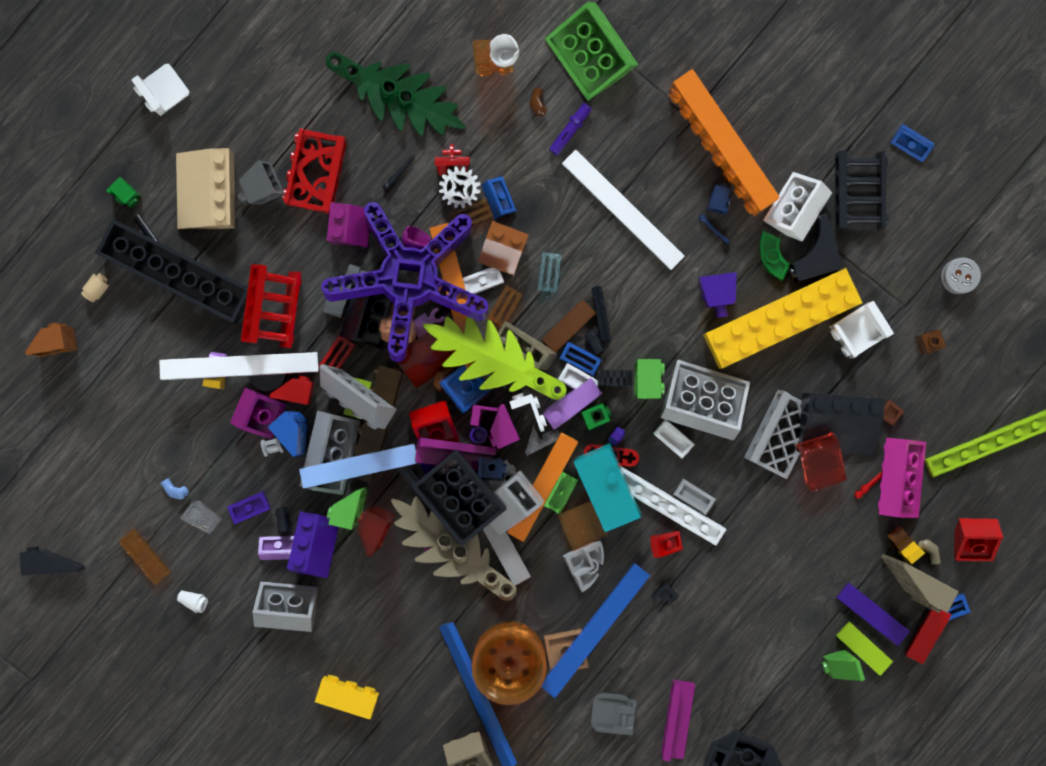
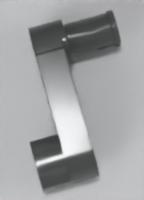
[323,264,375,318]

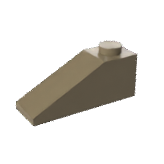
[498,321,557,370]

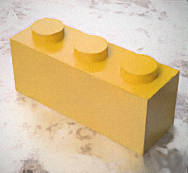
[315,675,379,719]

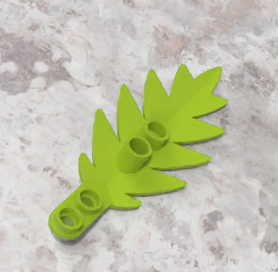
[423,317,566,400]

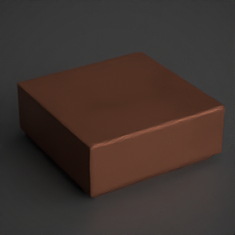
[883,399,905,426]

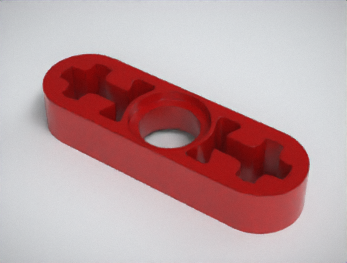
[584,444,639,467]

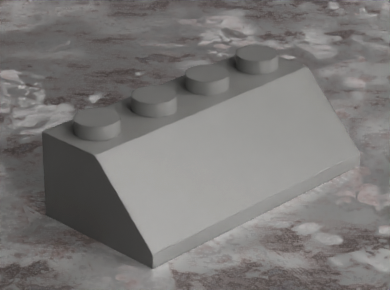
[320,364,397,429]
[299,411,361,495]

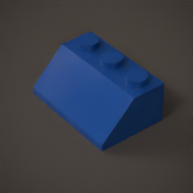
[268,411,308,457]

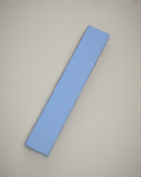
[299,444,416,488]

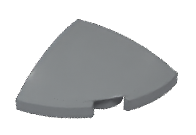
[563,540,604,592]

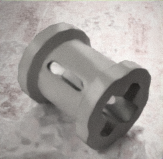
[261,438,285,457]

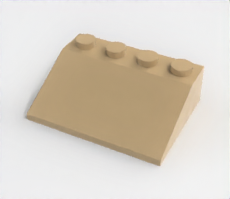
[176,148,235,230]

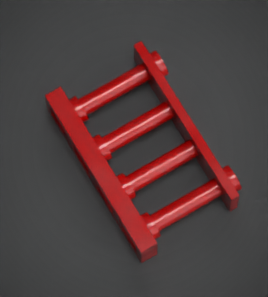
[241,264,302,348]

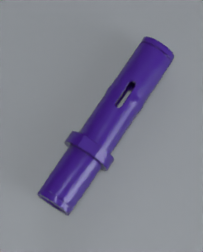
[549,103,592,156]

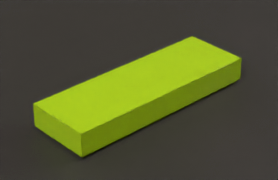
[836,622,893,676]

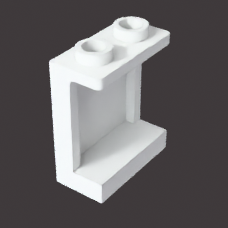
[830,301,894,359]

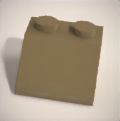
[443,732,494,766]

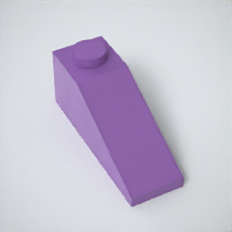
[543,378,602,429]

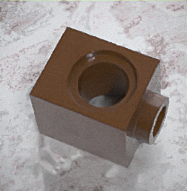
[915,329,946,355]

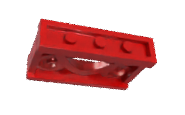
[282,128,347,214]

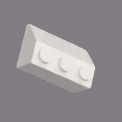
[763,172,832,241]

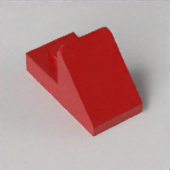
[650,531,683,558]

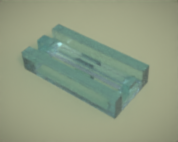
[538,252,561,293]

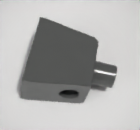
[238,160,285,205]

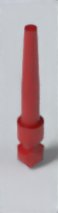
[854,471,883,499]

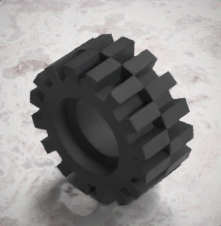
[598,370,633,386]

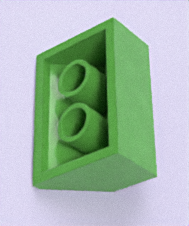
[327,487,368,530]

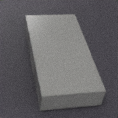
[673,479,716,515]

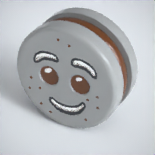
[941,258,981,294]

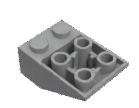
[490,471,544,536]

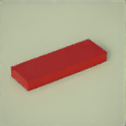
[905,609,951,664]

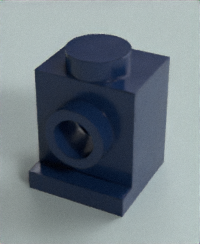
[707,184,732,215]
[478,458,508,481]

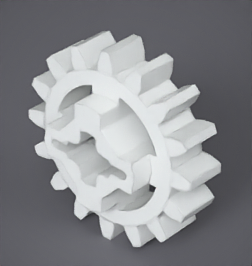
[439,166,480,208]

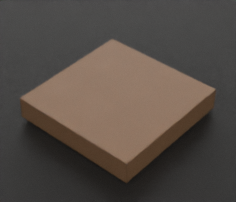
[544,629,589,670]

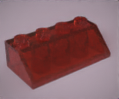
[357,505,396,558]

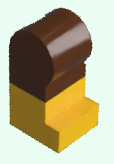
[886,526,925,564]

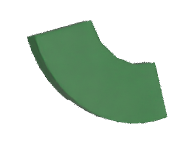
[759,231,790,282]

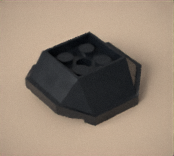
[703,730,782,766]

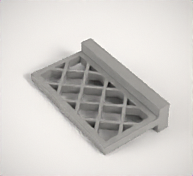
[744,390,802,479]

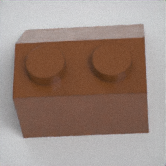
[478,221,529,276]
[25,323,78,357]

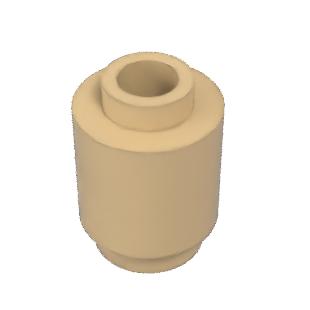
[81,273,110,302]

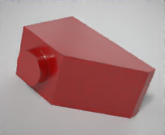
[270,376,315,405]

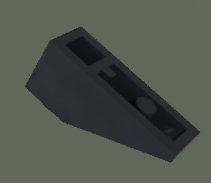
[20,546,85,576]

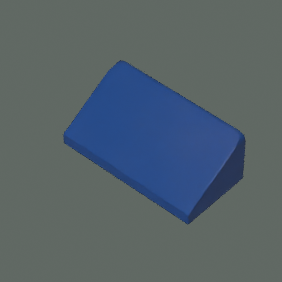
[890,124,934,162]
[481,176,516,220]

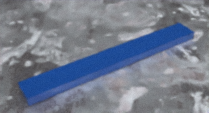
[539,563,650,698]
[439,622,517,766]

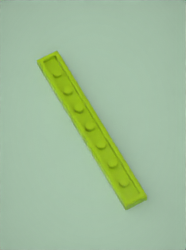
[924,410,1046,478]

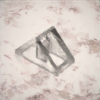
[180,501,222,534]

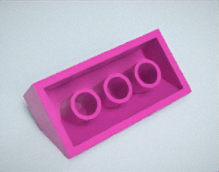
[878,438,926,518]

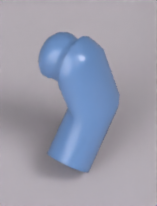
[160,478,189,500]

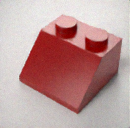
[409,400,460,442]
[954,518,1003,562]

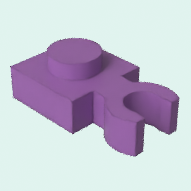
[414,308,445,339]

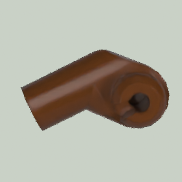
[529,87,547,116]
[433,367,454,392]

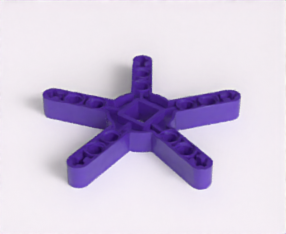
[321,202,489,362]

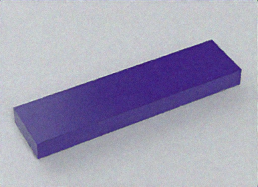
[836,583,910,646]

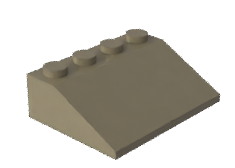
[881,554,959,613]

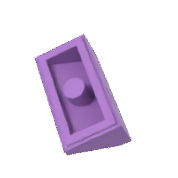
[258,536,294,560]

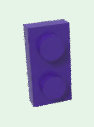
[227,491,271,524]

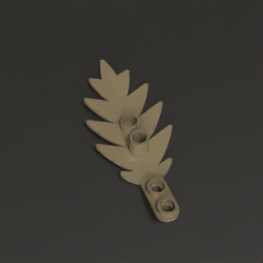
[391,496,516,601]

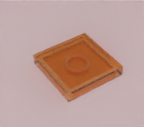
[558,500,608,550]

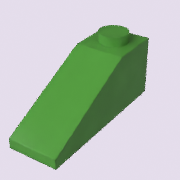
[822,650,865,681]

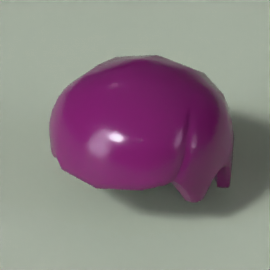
[401,226,431,250]

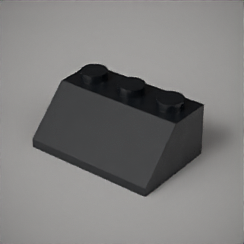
[340,283,392,349]

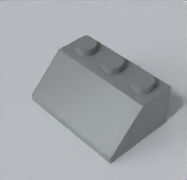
[252,582,318,632]

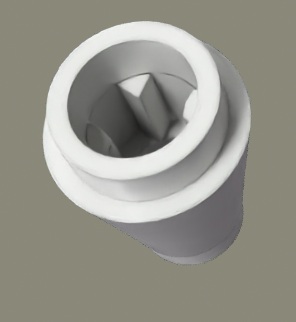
[177,590,208,613]

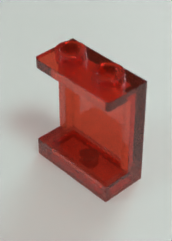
[796,433,847,492]

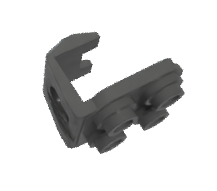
[591,693,637,735]

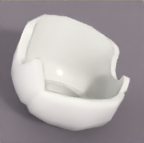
[490,34,519,67]

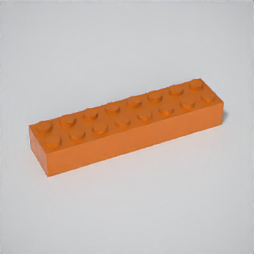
[669,69,780,216]

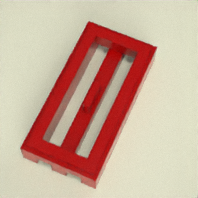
[319,335,356,369]

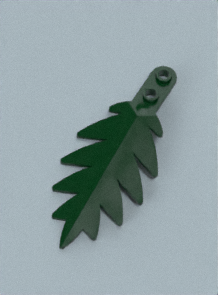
[325,52,466,136]

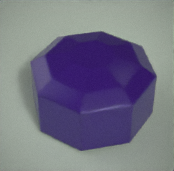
[469,426,489,445]
[608,427,625,445]

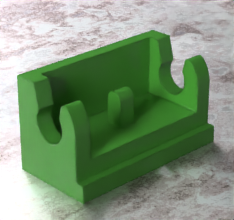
[544,471,578,514]

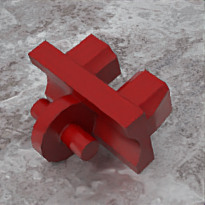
[434,144,470,176]

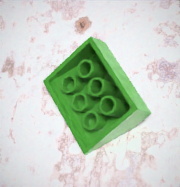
[545,2,638,101]

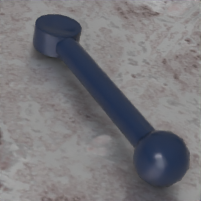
[699,214,730,244]

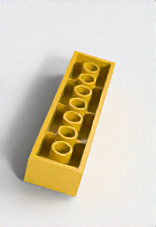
[703,268,862,369]

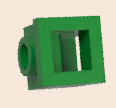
[106,177,141,208]
[581,403,612,430]

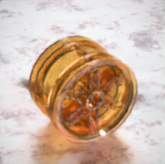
[471,621,547,705]

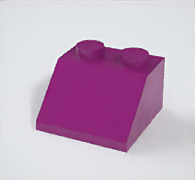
[327,202,370,248]
[230,388,287,439]
[489,404,520,449]

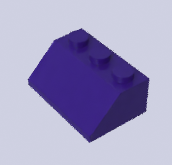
[287,511,339,579]

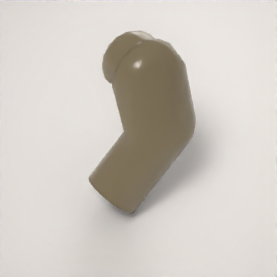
[918,539,941,564]

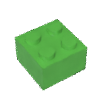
[634,359,665,399]

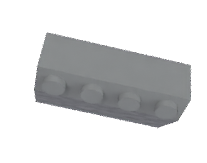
[660,360,750,441]

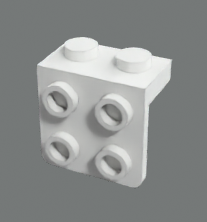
[132,64,190,116]
[510,393,547,432]

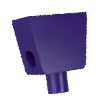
[697,272,737,318]

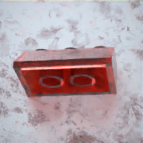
[398,324,456,388]

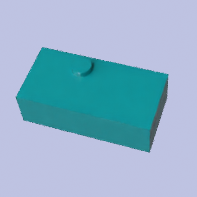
[574,443,641,532]

